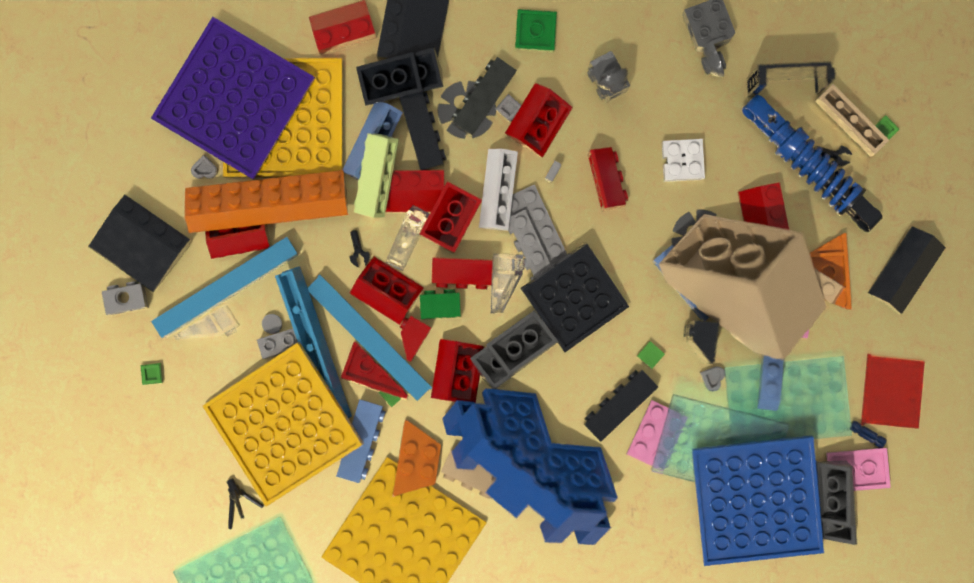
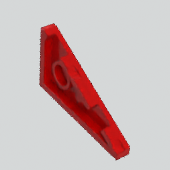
[341,342,409,400]

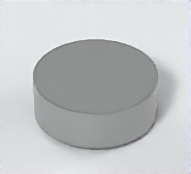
[262,314,282,334]

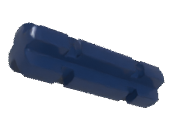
[849,421,887,448]

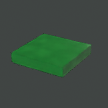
[515,9,557,52]

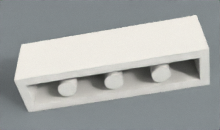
[479,149,518,231]

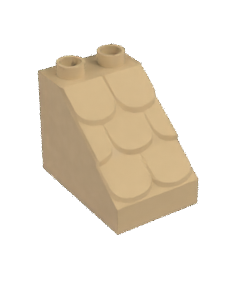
[659,214,826,360]

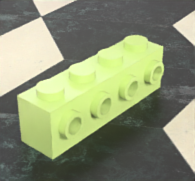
[354,134,399,218]

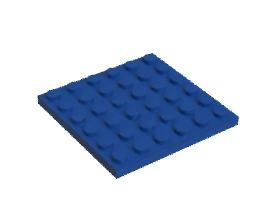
[692,435,824,566]

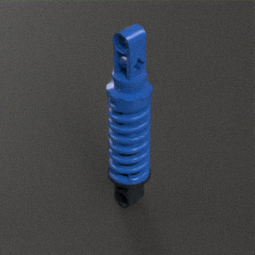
[742,95,883,233]

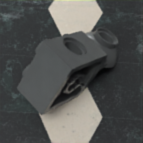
[682,0,735,77]
[587,51,630,103]

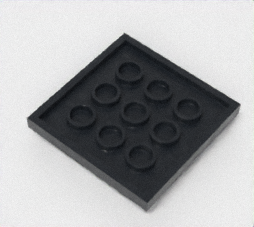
[520,242,629,352]

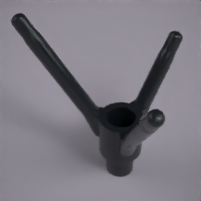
[226,478,264,530]

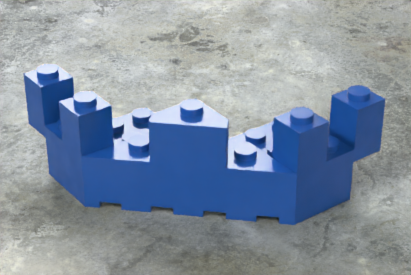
[442,388,618,545]

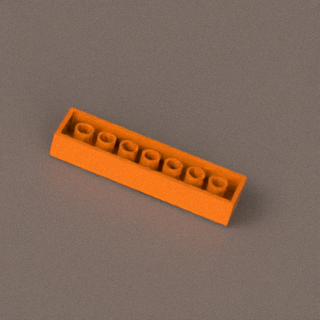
[184,170,348,233]

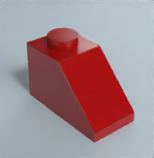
[400,316,432,362]

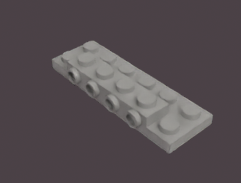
[508,184,567,280]

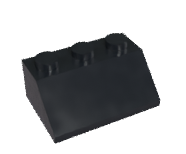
[683,320,719,364]

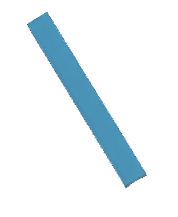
[151,237,298,338]
[275,266,352,418]
[308,274,432,401]

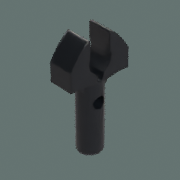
[816,146,852,167]
[349,230,370,268]

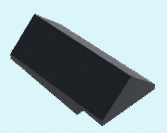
[356,48,444,106]
[868,226,946,315]

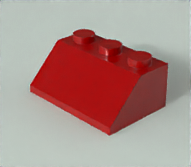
[309,0,377,55]
[505,83,573,158]
[588,147,628,212]
[385,170,444,213]
[419,181,482,254]
[738,182,789,230]
[205,224,270,259]
[349,256,424,325]
[432,258,493,290]
[431,339,484,403]

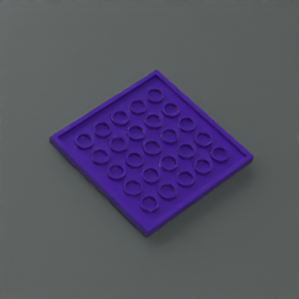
[151,17,315,180]

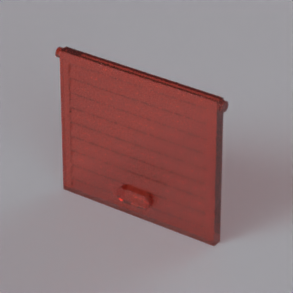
[861,354,925,429]

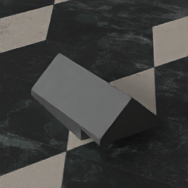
[470,310,558,389]
[816,460,857,545]

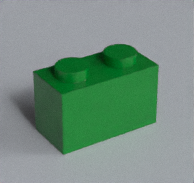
[420,289,461,319]

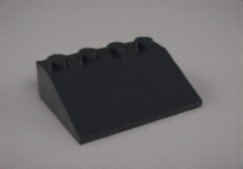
[377,0,449,60]
[88,194,190,292]

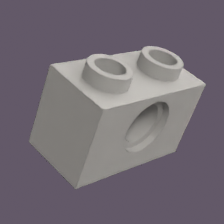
[101,281,149,315]
[257,329,298,359]

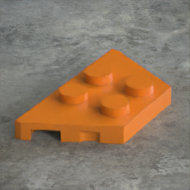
[809,233,852,310]
[392,420,441,497]

